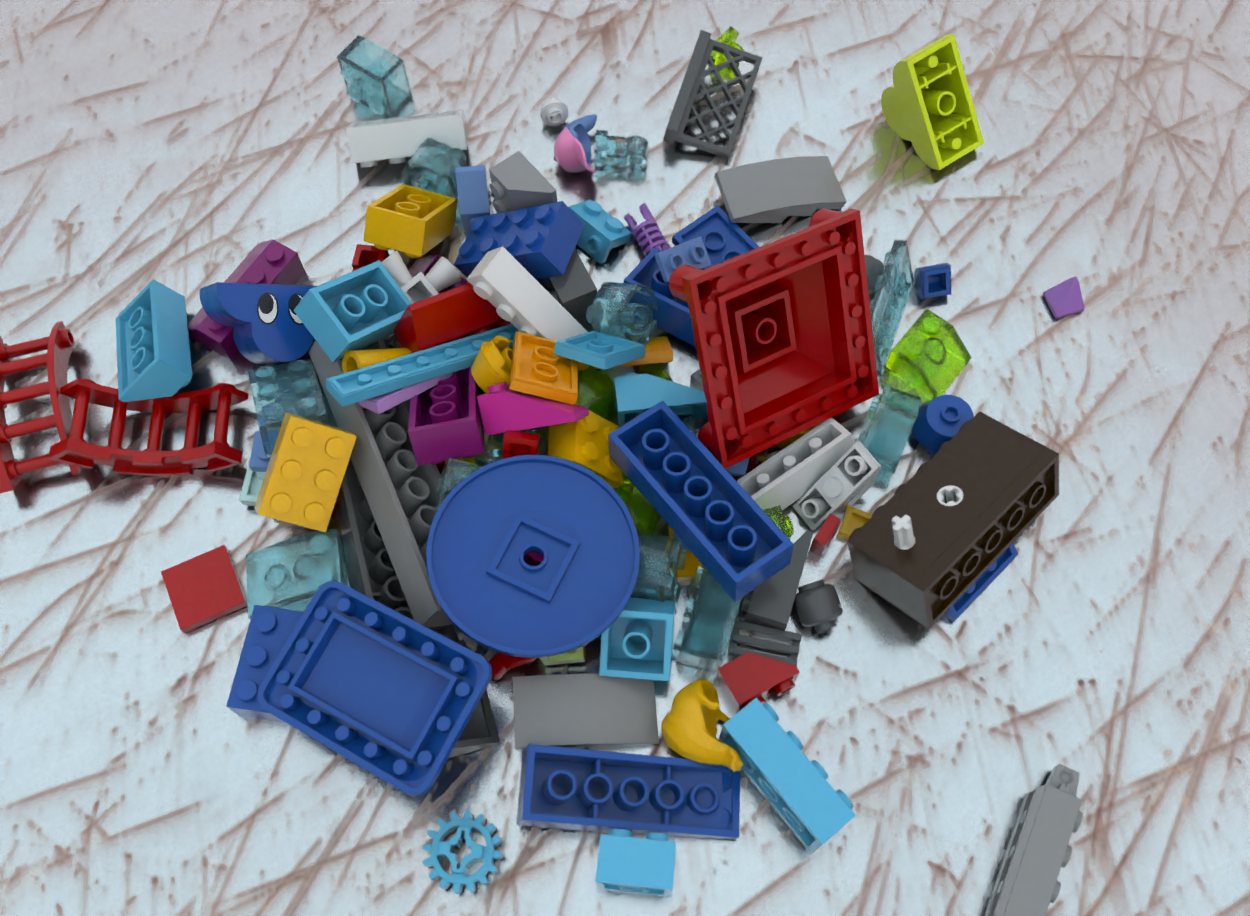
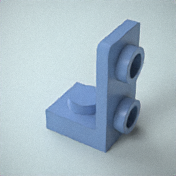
[655,236,712,283]

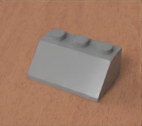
[489,151,557,213]

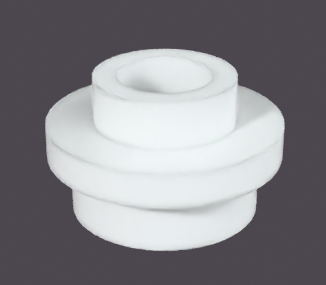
[540,98,569,126]

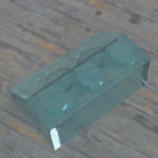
[673,566,742,673]

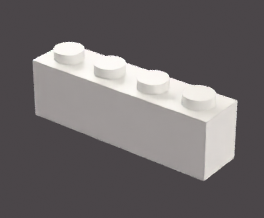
[466,246,588,341]
[737,417,854,518]

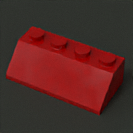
[393,283,512,353]

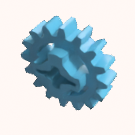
[422,810,503,894]

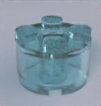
[401,138,468,198]
[586,282,658,346]
[631,532,687,603]

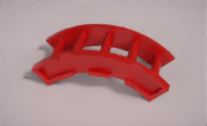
[0,321,83,493]
[49,378,248,476]

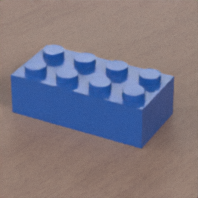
[454,201,584,279]

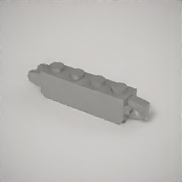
[986,764,1083,916]

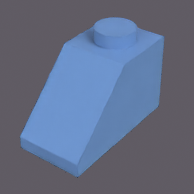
[455,165,492,232]

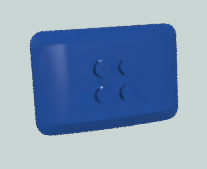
[257,580,492,796]

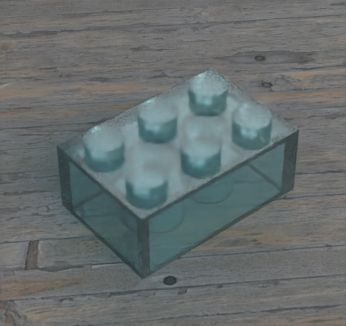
[248,359,329,458]

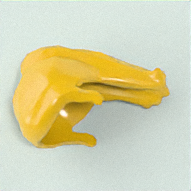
[661,679,744,772]

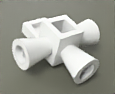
[381,250,461,339]

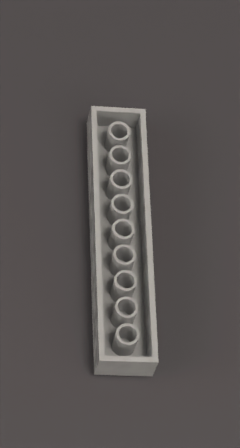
[308,339,453,628]

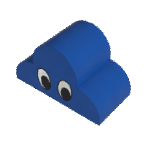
[199,282,316,365]

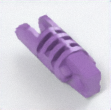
[623,203,671,257]

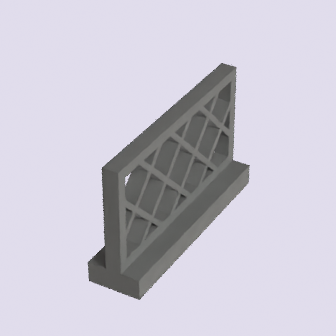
[663,30,763,159]

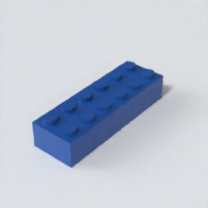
[608,401,794,602]

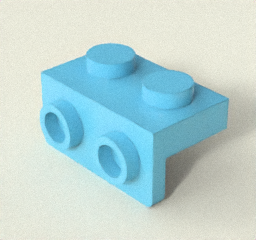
[569,199,632,264]

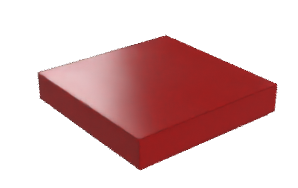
[161,545,248,633]

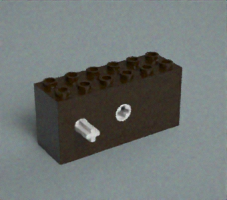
[847,411,1059,629]

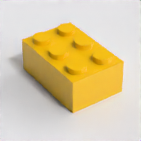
[364,184,458,258]
[254,412,357,533]

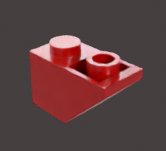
[716,652,800,713]

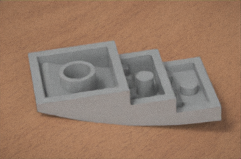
[714,156,847,223]
[512,673,659,751]

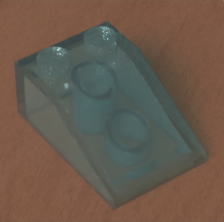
[246,529,349,619]

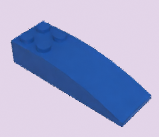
[516,744,740,839]

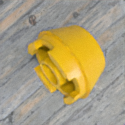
[471,335,512,393]

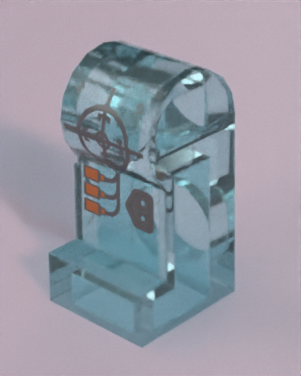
[594,130,649,170]

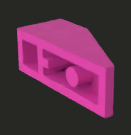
[477,382,589,436]

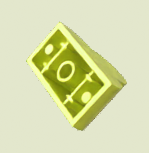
[881,34,984,170]

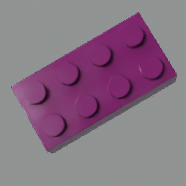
[408,367,484,466]

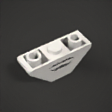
[792,441,881,531]

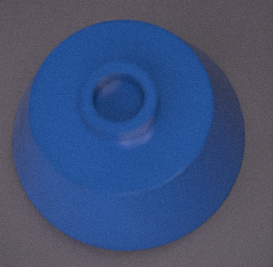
[912,395,974,456]

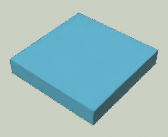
[554,330,646,370]

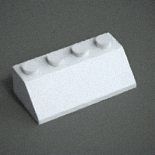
[346,109,468,167]

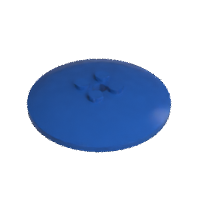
[426,455,640,658]

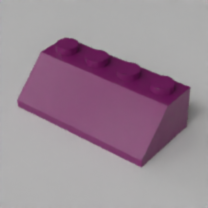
[187,239,306,361]

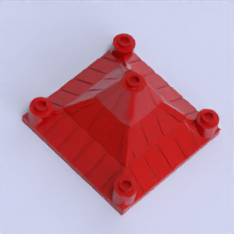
[669,208,879,469]

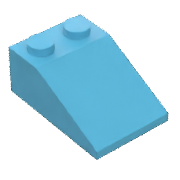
[614,372,709,432]

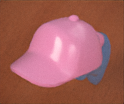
[553,114,597,173]

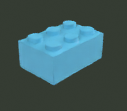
[293,260,412,363]

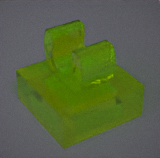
[710,26,743,65]

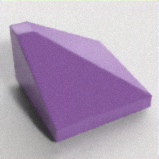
[1043,276,1084,319]

